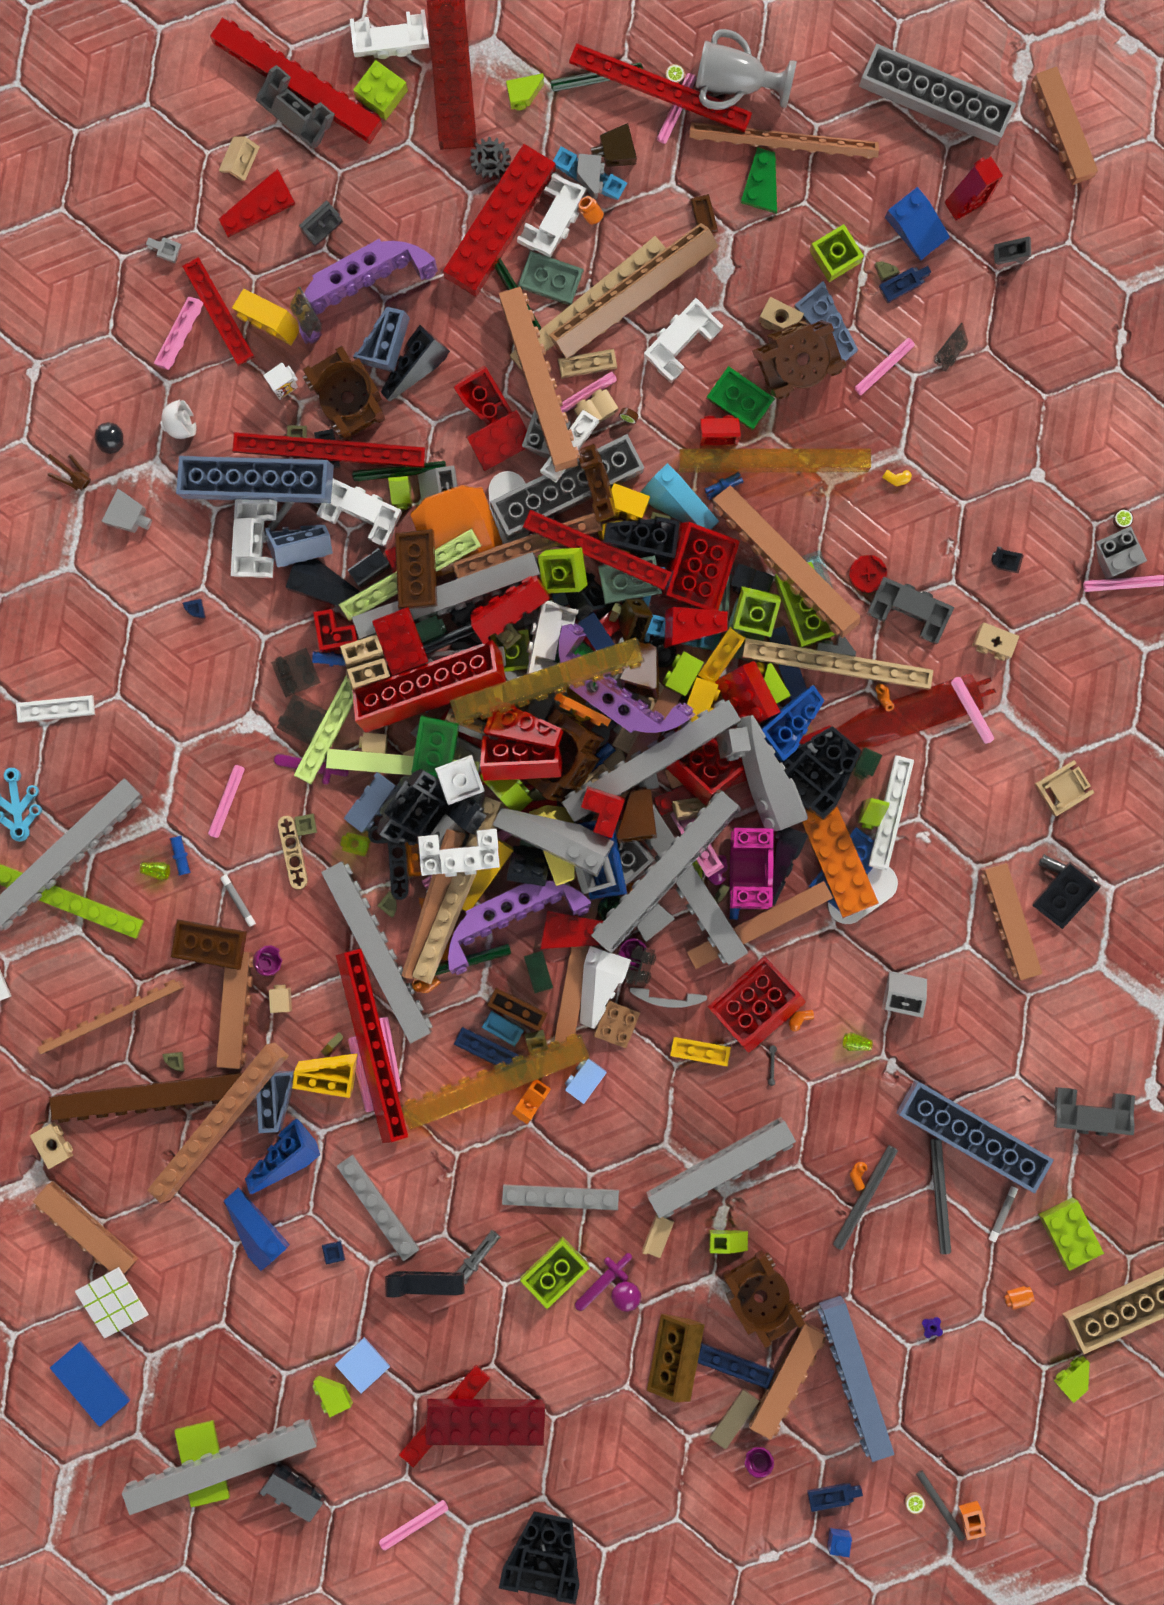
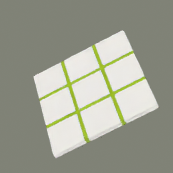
[75,1267,149,1339]

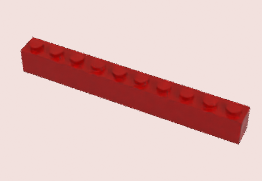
[210,17,382,144]
[336,948,408,1143]

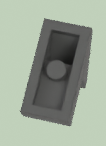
[994,237,1031,265]
[816,634,856,657]

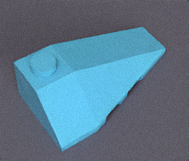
[640,463,719,530]

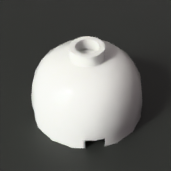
[160,400,196,439]

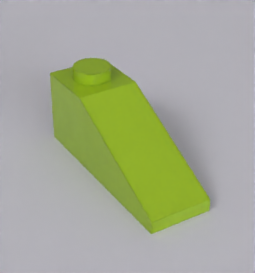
[858,798,890,830]

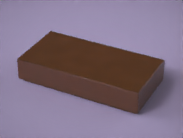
[690,194,718,233]

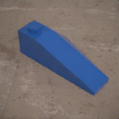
[760,685,825,761]
[245,1119,320,1194]
[224,1187,290,1271]

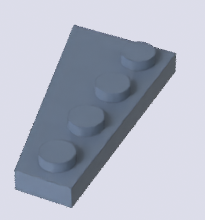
[794,281,858,362]

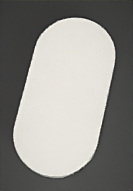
[489,471,529,544]
[828,867,898,924]

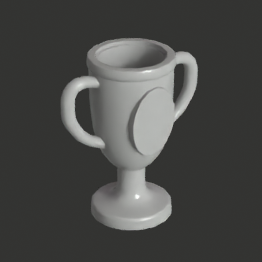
[695,29,797,110]

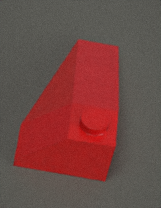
[454,366,512,425]

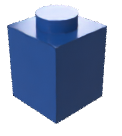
[827,1528,852,1557]

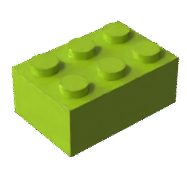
[1038,1197,1104,1271]
[520,1236,590,1309]

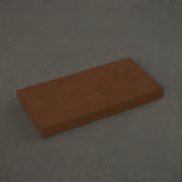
[395,529,438,610]
[171,919,247,970]

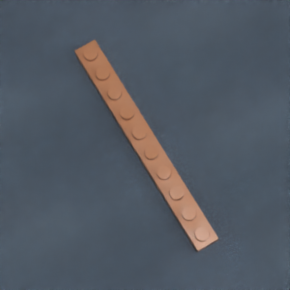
[689,122,879,159]

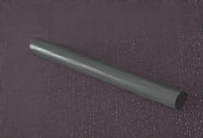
[916,1470,966,1541]

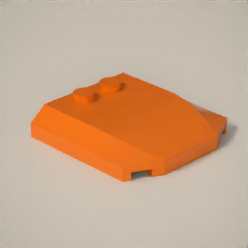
[410,485,503,576]

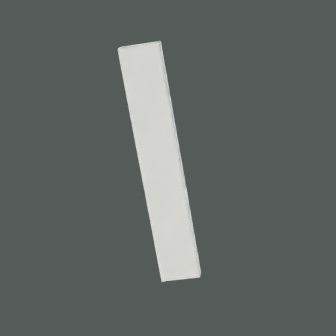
[868,755,914,871]

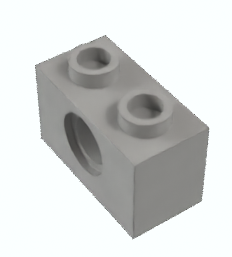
[716,727,751,761]

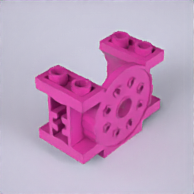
[729,828,773,909]

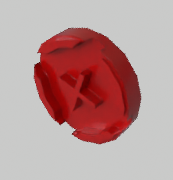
[849,555,887,593]

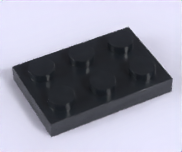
[507,845,549,886]
[1032,862,1101,929]

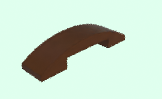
[578,444,616,523]

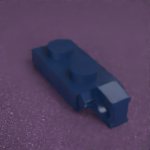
[878,266,931,304]
[807,1483,863,1512]

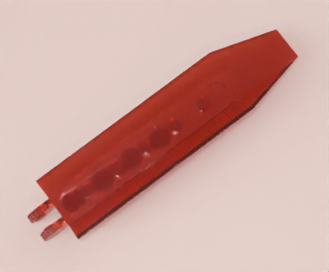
[836,673,996,748]

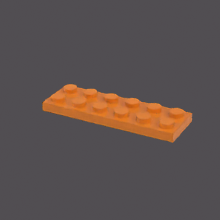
[802,807,879,918]

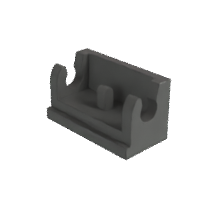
[299,200,343,246]

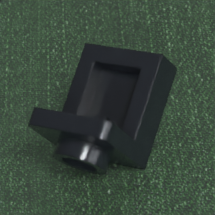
[991,546,1024,574]

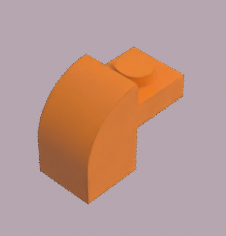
[511,1078,551,1125]
[958,1501,986,1541]

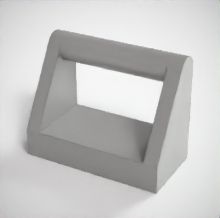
[574,856,616,894]

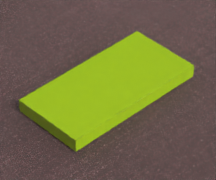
[174,1420,230,1507]

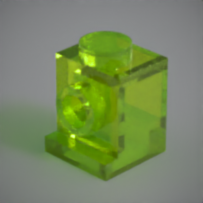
[340,832,370,857]

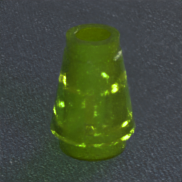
[140,862,170,881]
[842,1032,873,1051]

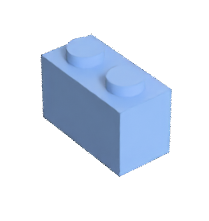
[564,1058,607,1104]

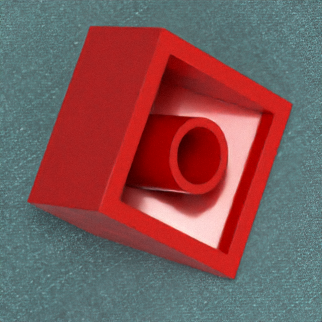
[699,415,741,446]

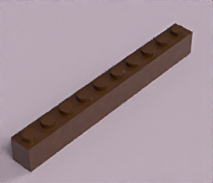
[49,1072,243,1123]

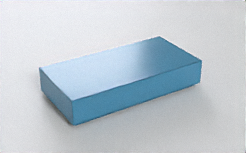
[482,1010,524,1047]

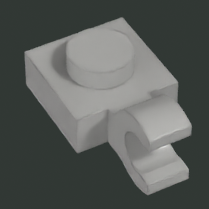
[146,237,182,263]

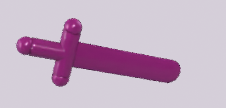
[274,754,349,785]
[575,1253,632,1311]

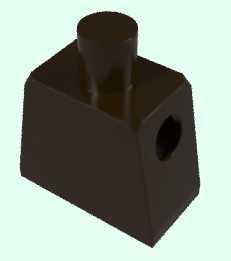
[590,123,637,167]
[618,599,653,644]

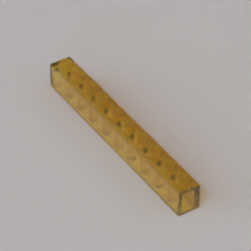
[678,449,871,472]
[450,638,645,726]
[401,1033,590,1130]

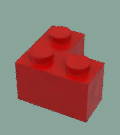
[313,609,359,652]
[581,786,625,838]

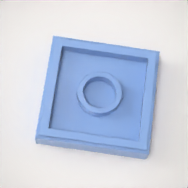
[335,1337,390,1393]

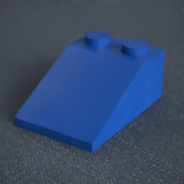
[885,187,950,261]

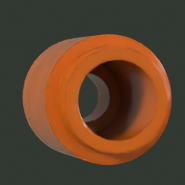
[578,196,604,225]
[1004,1286,1035,1310]

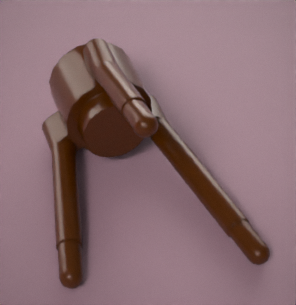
[48,454,91,491]

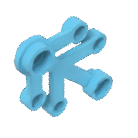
[0,768,42,842]

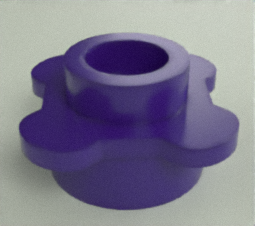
[922,1317,943,1338]

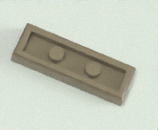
[709,1389,759,1450]

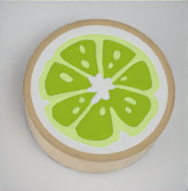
[665,64,685,84]
[905,1492,925,1514]

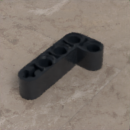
[368,826,410,900]
[385,1271,465,1298]

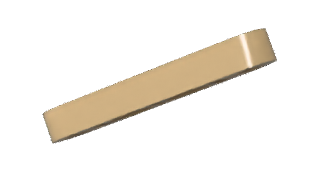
[278,816,308,889]

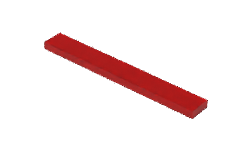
[523,510,672,590]

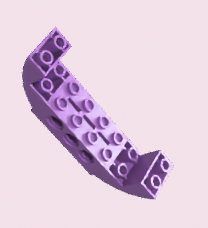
[298,239,438,344]
[559,623,696,733]
[448,881,591,975]

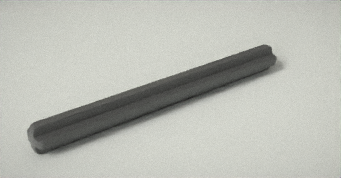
[930,1138,951,1255]
[833,1145,898,1250]

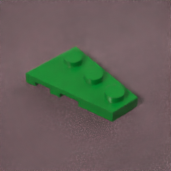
[741,147,777,214]

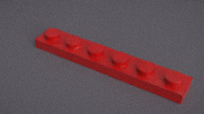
[182,257,255,366]
[399,1365,490,1468]

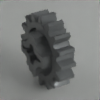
[470,137,511,180]

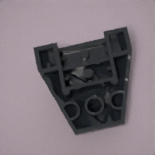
[777,726,862,820]
[377,769,460,846]
[499,1511,580,1605]

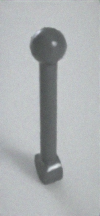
[768,1045,777,1086]

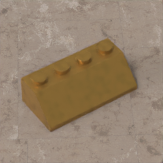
[647,1314,705,1403]

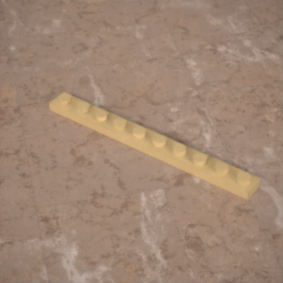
[510,236,666,371]
[742,638,933,690]
[412,797,505,984]

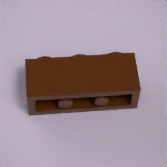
[487,987,548,1031]

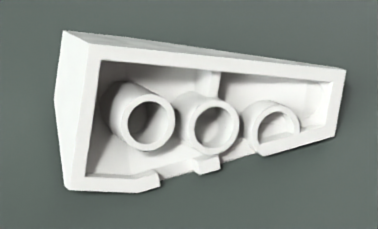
[579,946,631,1029]

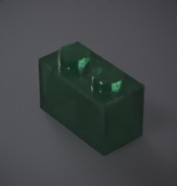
[415,616,448,644]
[853,747,882,780]
[524,950,554,993]

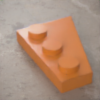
[554,692,611,726]

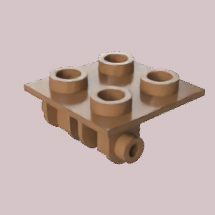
[594,1000,640,1048]

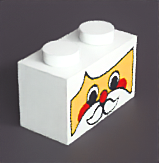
[263,363,298,400]

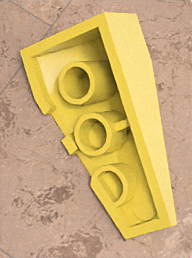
[529,805,575,886]

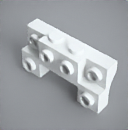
[350,9,430,59]
[517,173,587,258]
[644,298,723,383]
[316,479,402,548]
[231,499,277,578]
[526,601,578,685]
[418,829,500,877]

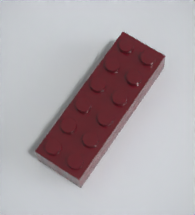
[425,1399,545,1446]

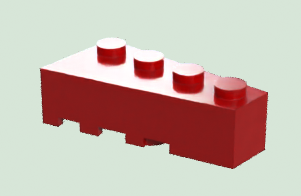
[944,156,1003,221]
[471,575,550,644]
[480,736,562,781]

